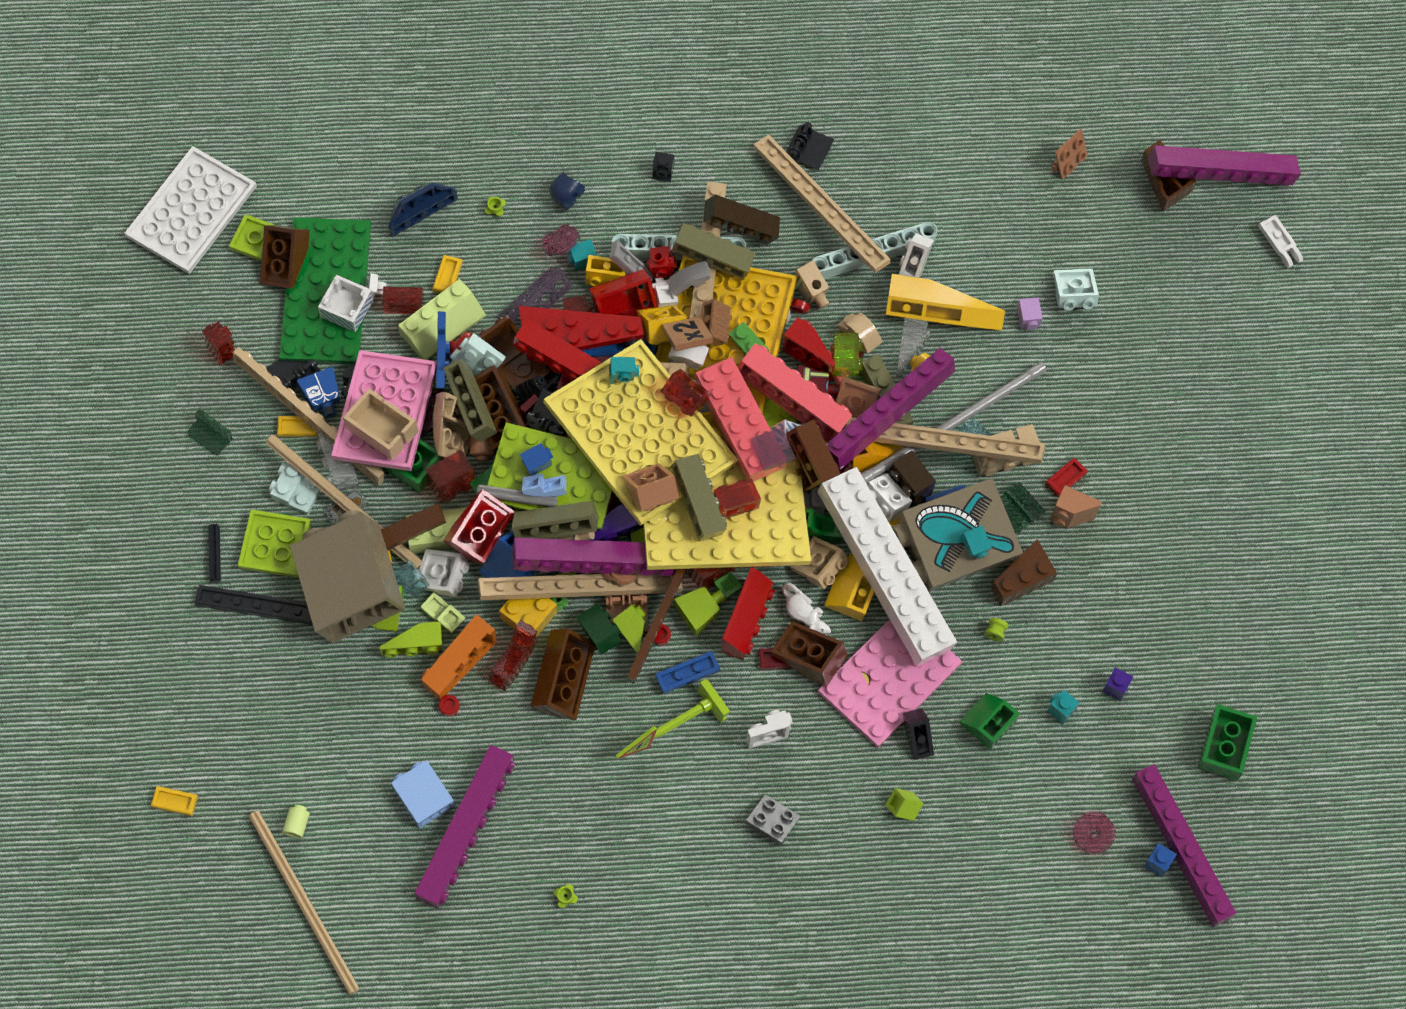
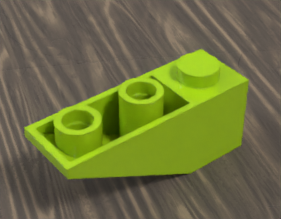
[379,621,443,658]

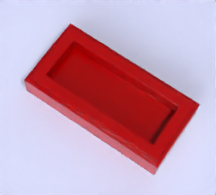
[1045,457,1088,498]

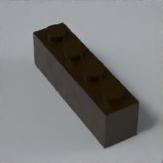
[703,194,780,245]

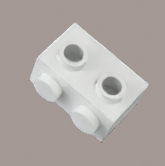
[899,233,934,278]
[867,473,912,522]

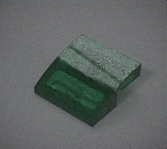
[1000,482,1045,535]

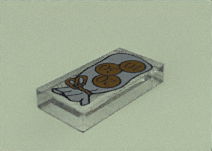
[323,487,368,525]

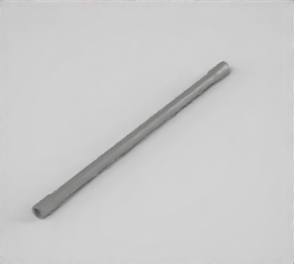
[861,362,1047,484]

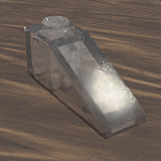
[896,318,931,379]

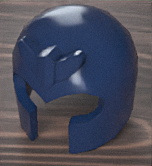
[549,172,585,211]

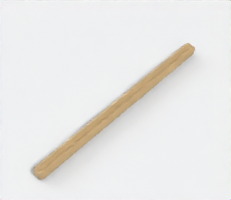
[266,435,422,570]
[249,811,359,995]

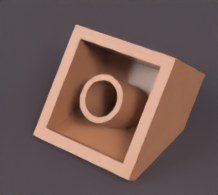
[622,463,679,511]
[1050,485,1102,528]

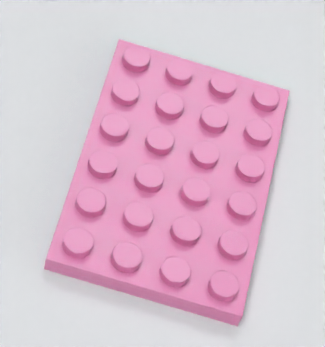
[331,350,437,471]
[818,619,962,748]

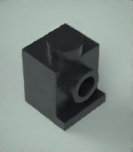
[652,152,675,183]

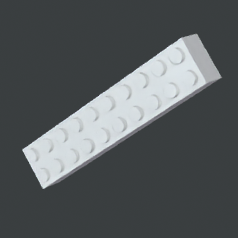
[817,467,957,666]

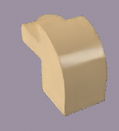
[837,313,882,353]

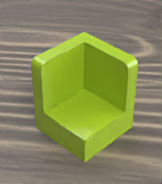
[885,788,924,821]

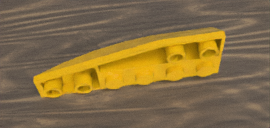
[886,274,1005,330]
[824,518,898,622]

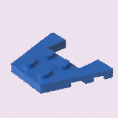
[436,311,450,389]

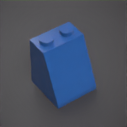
[479,531,536,578]

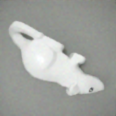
[782,582,831,634]

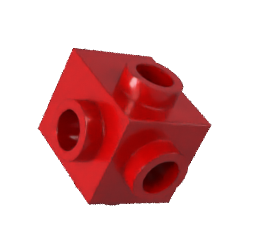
[647,246,676,278]

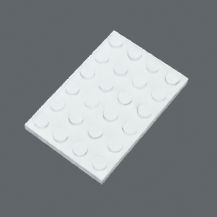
[124,146,257,274]

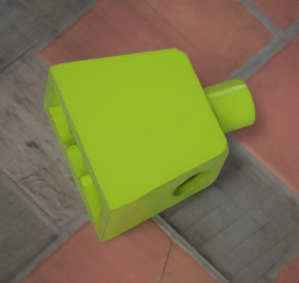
[674,587,726,637]

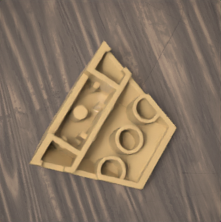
[433,392,471,464]

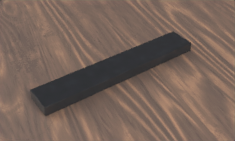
[194,585,313,625]

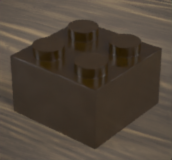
[889,450,936,508]

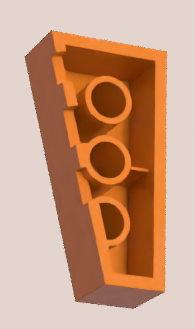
[421,614,497,700]

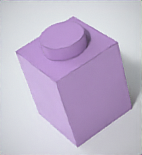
[1017,297,1043,330]

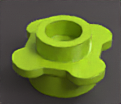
[485,197,506,217]
[554,884,578,908]

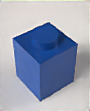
[520,443,553,476]
[1144,843,1177,878]

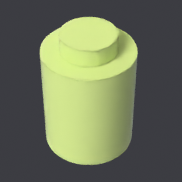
[282,805,310,839]

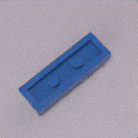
[655,651,720,694]

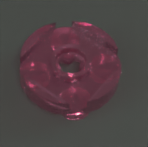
[542,224,580,256]
[1073,811,1116,854]

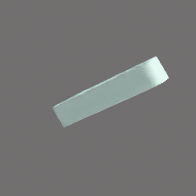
[813,222,937,279]
[612,234,746,260]

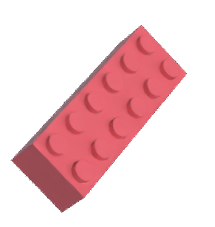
[738,343,852,442]
[695,357,786,484]

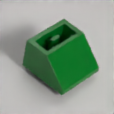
[959,693,1020,750]

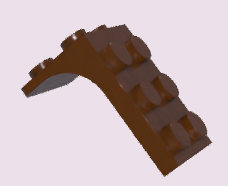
[478,315,552,398]

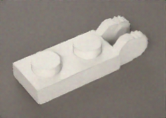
[1258,215,1303,268]

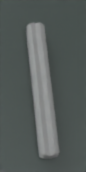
[477,485,558,507]

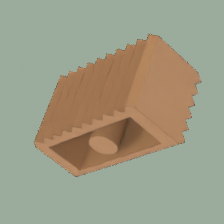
[701,299,731,347]

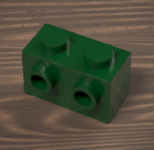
[576,604,622,655]

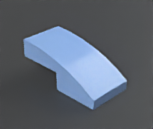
[522,473,567,497]

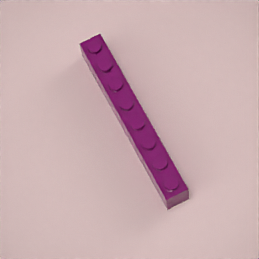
[1148,145,1301,186]
[827,348,955,470]
[512,538,677,576]
[414,745,516,909]
[1132,764,1236,928]

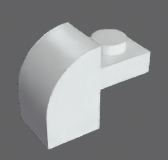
[668,345,709,370]

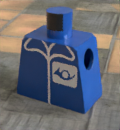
[297,367,340,418]

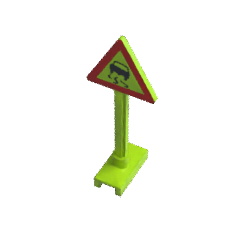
[615,679,730,759]

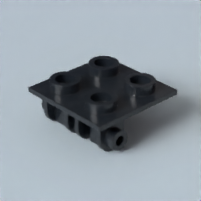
[786,122,834,170]
[267,359,321,393]
[515,373,561,404]
[526,389,566,437]

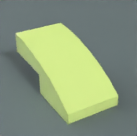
[420,592,465,633]

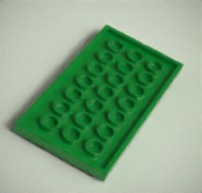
[279,217,372,365]

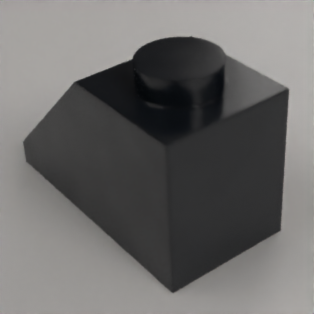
[903,708,934,760]

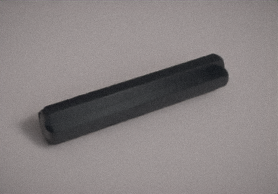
[208,524,221,583]

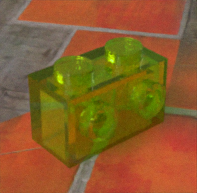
[833,333,863,376]

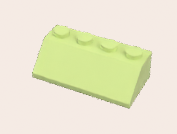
[398,279,486,360]
[406,507,467,554]

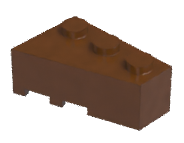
[1141,140,1197,212]
[786,420,840,493]
[991,539,1057,606]

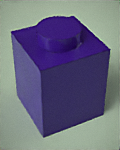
[1102,667,1133,701]

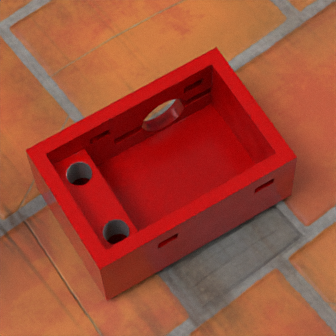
[589,269,658,317]

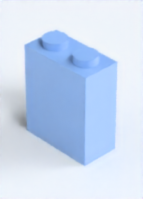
[391,760,455,829]

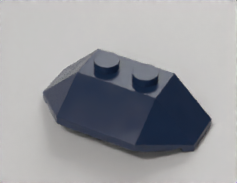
[388,182,458,237]

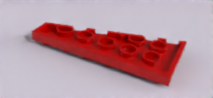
[519,306,645,361]

